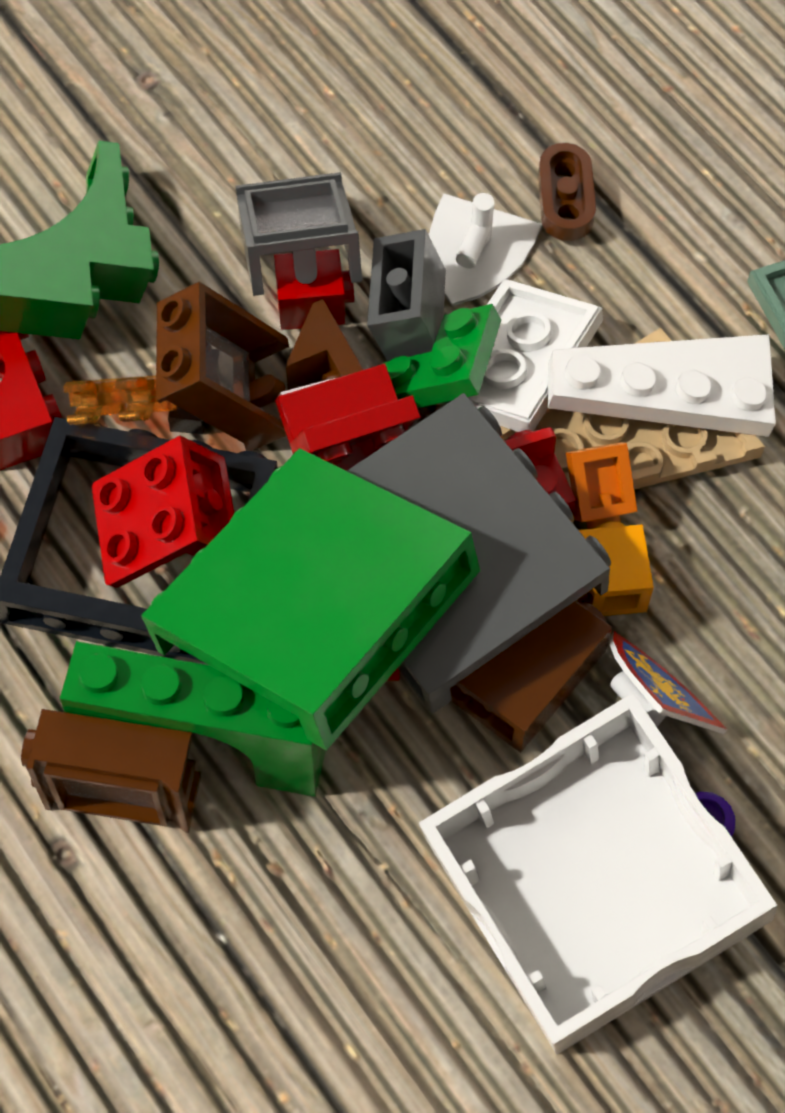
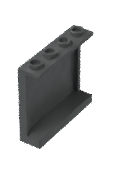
[347,393,611,714]

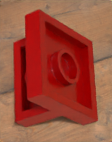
[275,363,420,471]

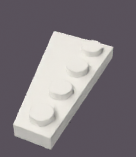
[548,334,776,437]

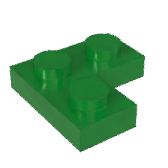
[383,304,502,408]

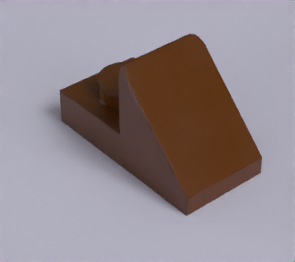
[286,299,363,390]

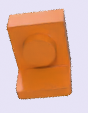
[565,442,638,529]

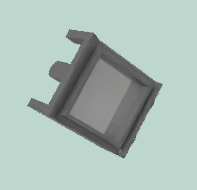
[235,172,362,296]

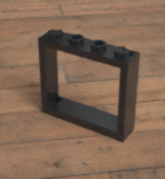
[0,417,278,665]

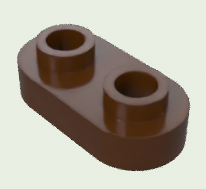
[538,143,596,241]

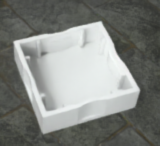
[419,693,777,1055]

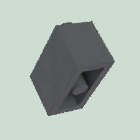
[367,229,446,361]

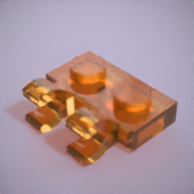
[63,375,177,425]

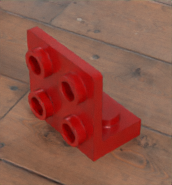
[92,435,234,588]

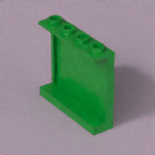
[141,448,480,751]

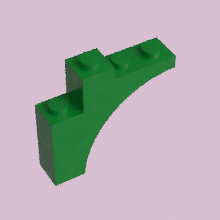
[0,140,159,340]

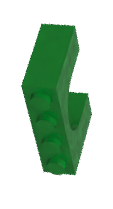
[60,641,326,797]

